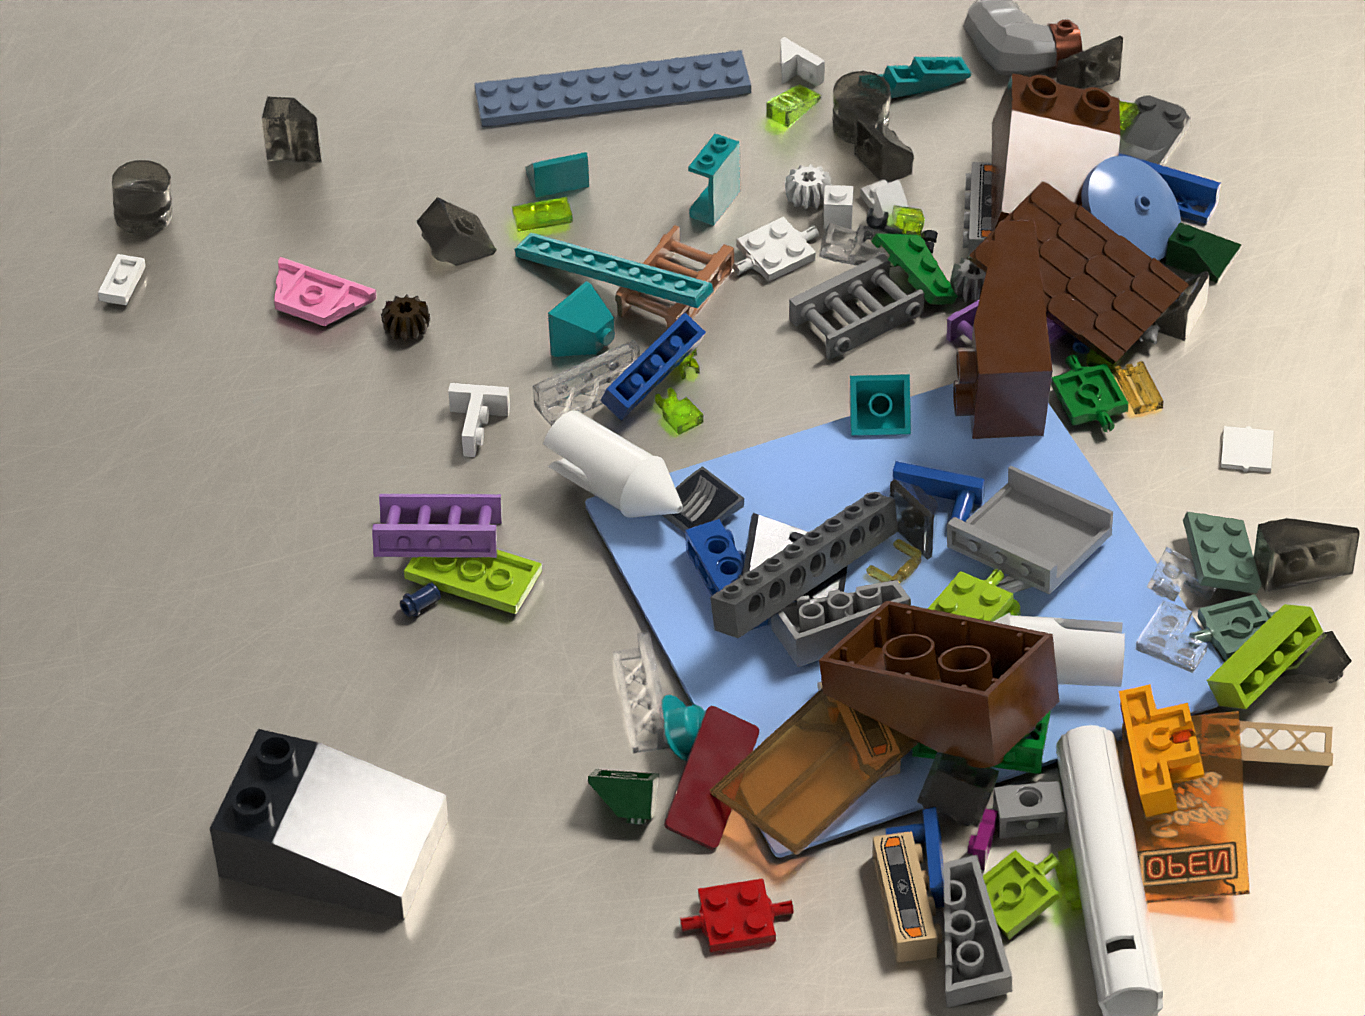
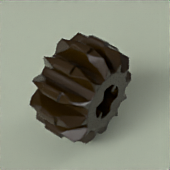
[381,294,431,342]

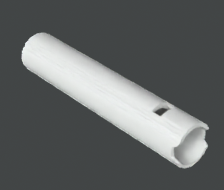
[1056,725,1163,1016]

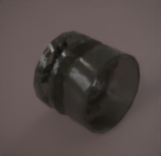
[832,71,891,145]
[112,160,173,235]

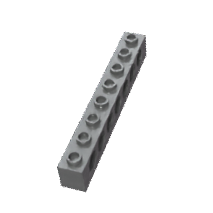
[710,492,898,638]

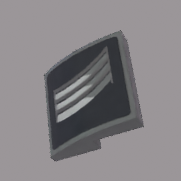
[662,466,744,533]

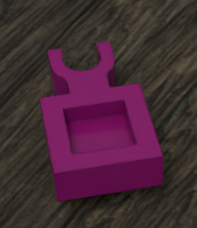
[967,809,998,871]

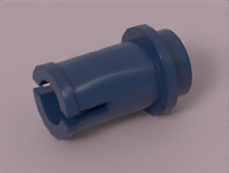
[399,583,441,617]

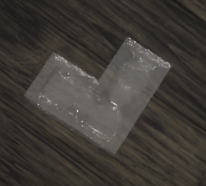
[1147,547,1216,602]
[1135,600,1208,673]

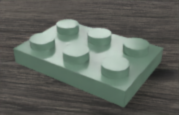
[1183,511,1261,594]

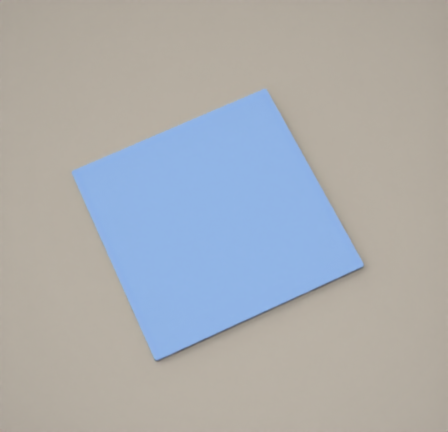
[585,383,1224,858]

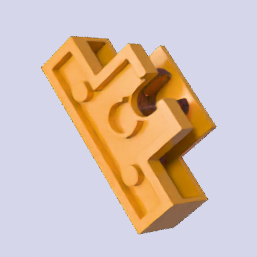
[1119,684,1205,817]

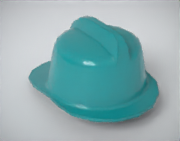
[662,695,705,761]

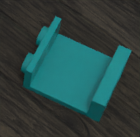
[688,133,740,226]

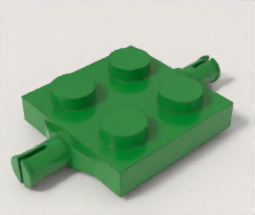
[1051,355,1129,432]

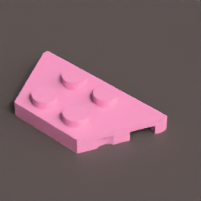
[274,257,377,326]

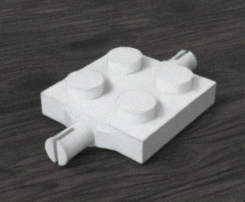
[733,216,819,283]

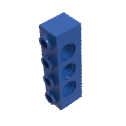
[600,313,706,421]
[685,519,768,631]

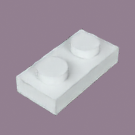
[98,254,146,305]

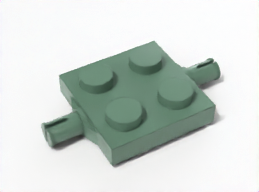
[1189,594,1277,662]

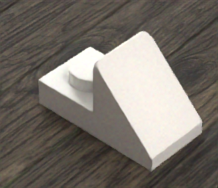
[781,37,825,86]
[860,179,912,227]

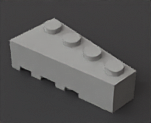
[771,580,911,667]
[944,855,1012,1008]

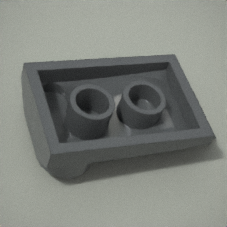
[1119,95,1191,166]

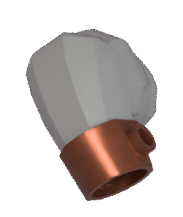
[963,0,1083,75]

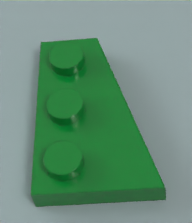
[871,233,958,305]

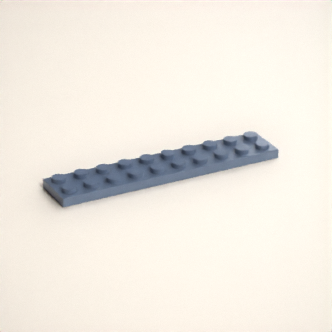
[474,50,751,127]

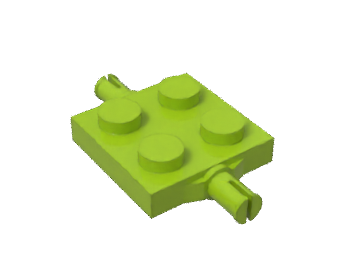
[928,569,1014,622]
[983,849,1060,939]

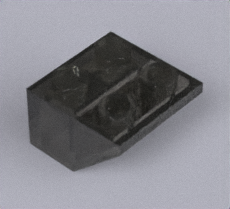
[1057,35,1123,90]
[261,96,322,163]

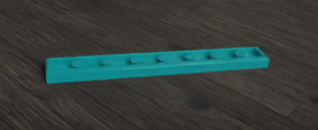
[514,233,714,308]

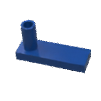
[893,461,985,522]
[886,808,945,908]

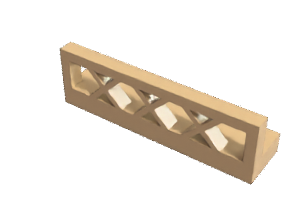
[1200,719,1333,766]

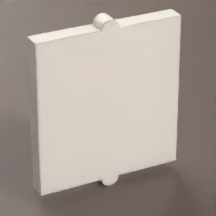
[1221,426,1274,473]

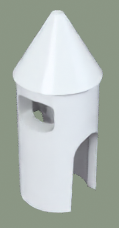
[543,411,683,518]
[993,613,1125,687]

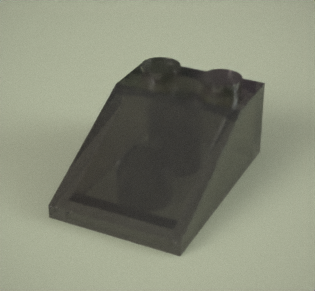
[1254,518,1360,592]

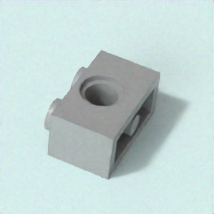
[993,781,1066,838]

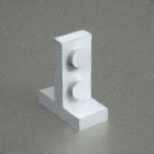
[448,383,510,457]

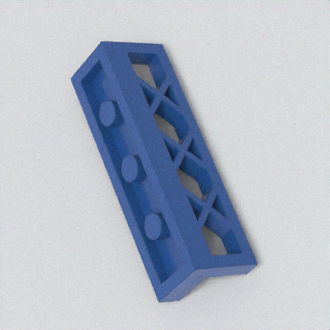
[1119,153,1221,224]

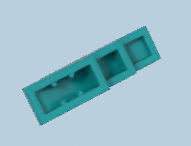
[856,57,972,100]

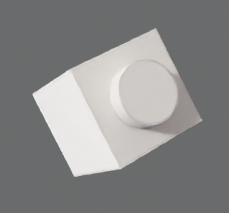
[824,185,853,230]

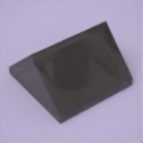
[1152,271,1210,341]

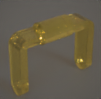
[866,539,921,584]

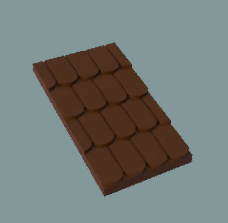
[966,181,1189,365]

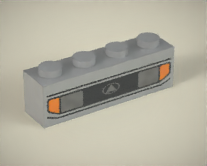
[963,162,992,255]

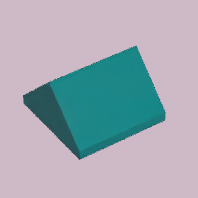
[525,152,590,198]
[849,374,911,435]

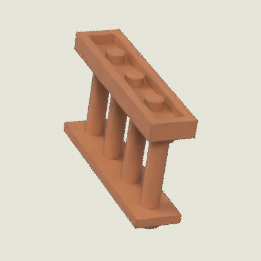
[615,225,734,329]

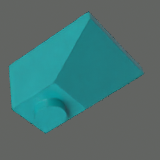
[548,281,615,357]

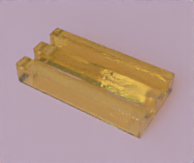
[1114,361,1164,414]

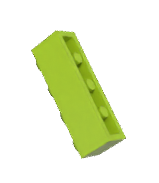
[1206,604,1323,709]

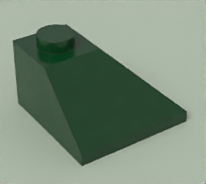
[1165,222,1242,283]
[588,769,660,824]

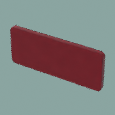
[664,706,760,850]

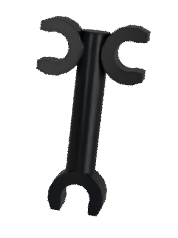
[860,208,938,253]

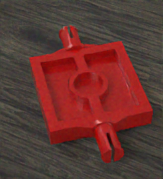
[680,878,794,952]

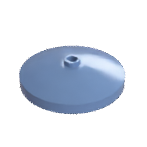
[1082,156,1181,261]

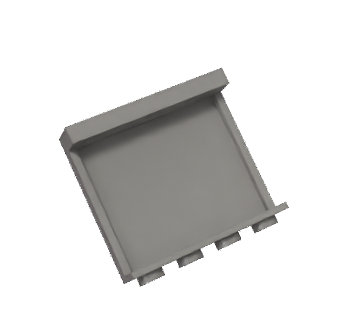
[947,466,1113,594]

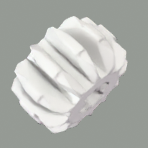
[785,164,832,209]

